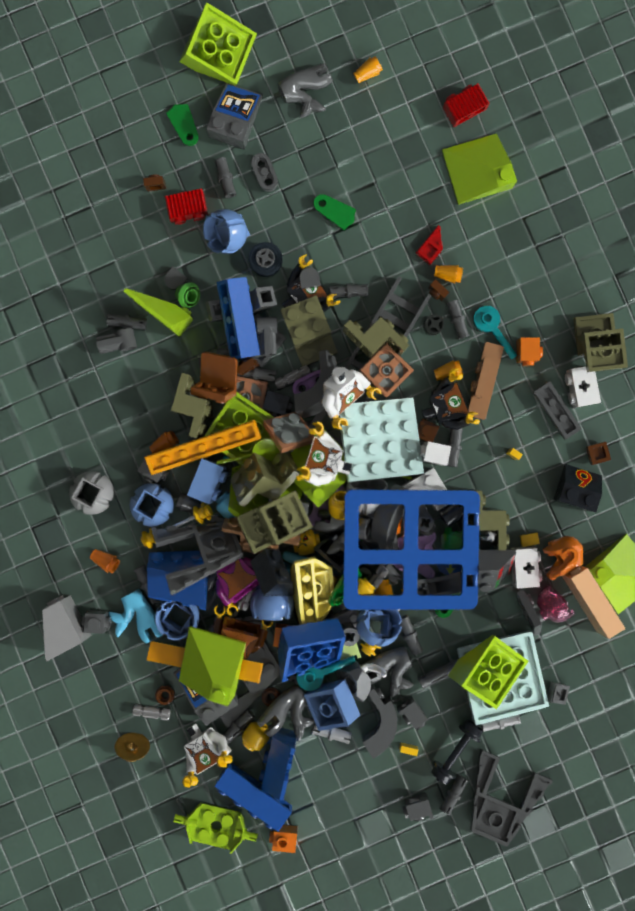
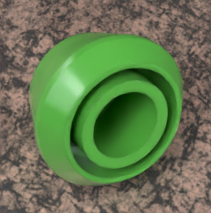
[175,282,200,308]

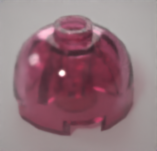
[537,584,576,623]

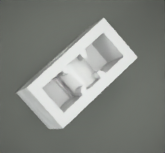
[565,366,601,408]
[420,441,451,466]
[510,547,542,588]

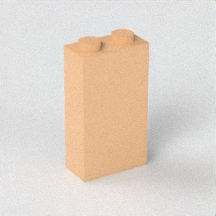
[562,566,625,639]

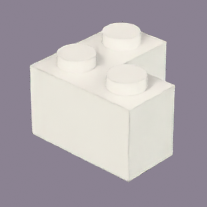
[402,468,448,511]

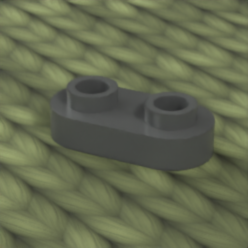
[251,153,278,192]

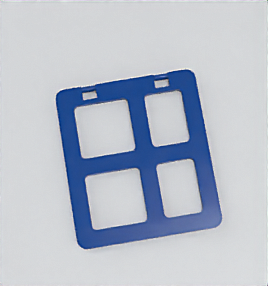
[343,489,480,610]

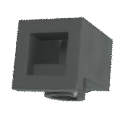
[397,697,428,730]
[402,793,434,821]

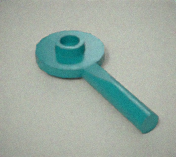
[473,306,518,360]
[297,655,355,691]

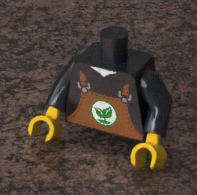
[282,254,340,312]
[421,369,480,430]

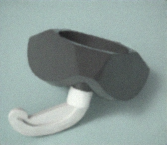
[335,660,387,702]

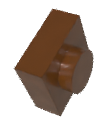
[143,174,166,192]
[428,279,449,301]
[237,357,259,375]
[418,418,440,442]
[586,442,611,465]

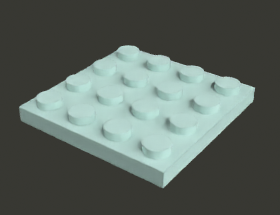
[339,398,424,483]
[457,630,549,725]

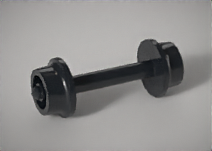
[431,719,483,785]

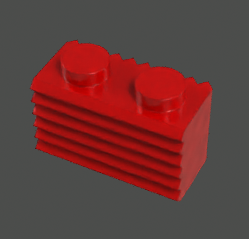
[443,83,490,127]
[165,188,209,225]

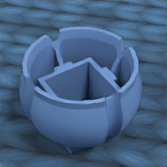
[203,209,250,254]
[130,483,174,527]
[250,585,294,620]
[155,601,200,640]
[356,610,402,647]

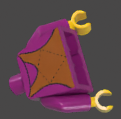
[216,557,259,615]

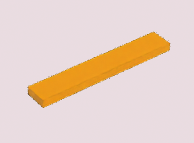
[144,419,262,475]
[147,641,263,683]

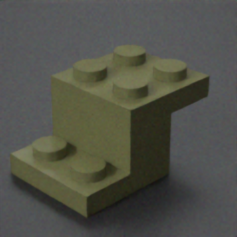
[281,295,338,366]
[573,313,628,373]
[343,317,409,359]
[171,373,213,438]
[230,451,300,507]
[468,490,510,550]
[236,491,313,554]

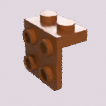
[191,352,238,403]

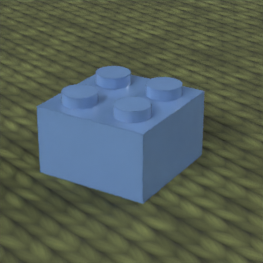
[187,459,229,504]
[304,679,360,731]

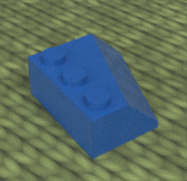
[147,551,209,611]
[278,618,346,682]
[259,728,296,801]

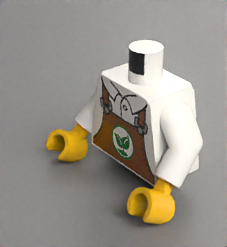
[322,367,381,430]
[296,422,352,486]
[182,723,233,787]

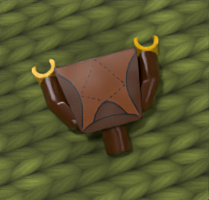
[213,604,273,660]

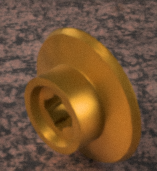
[115,732,150,762]

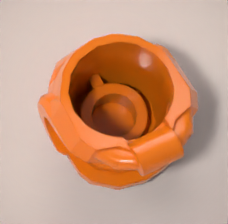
[543,535,583,580]

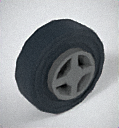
[248,242,283,277]

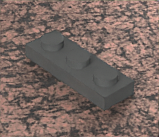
[532,381,582,440]

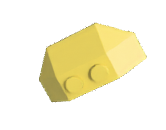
[290,557,334,625]

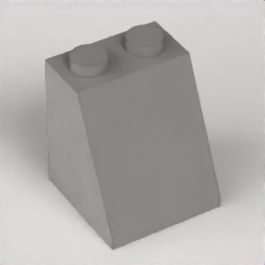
[42,595,92,661]

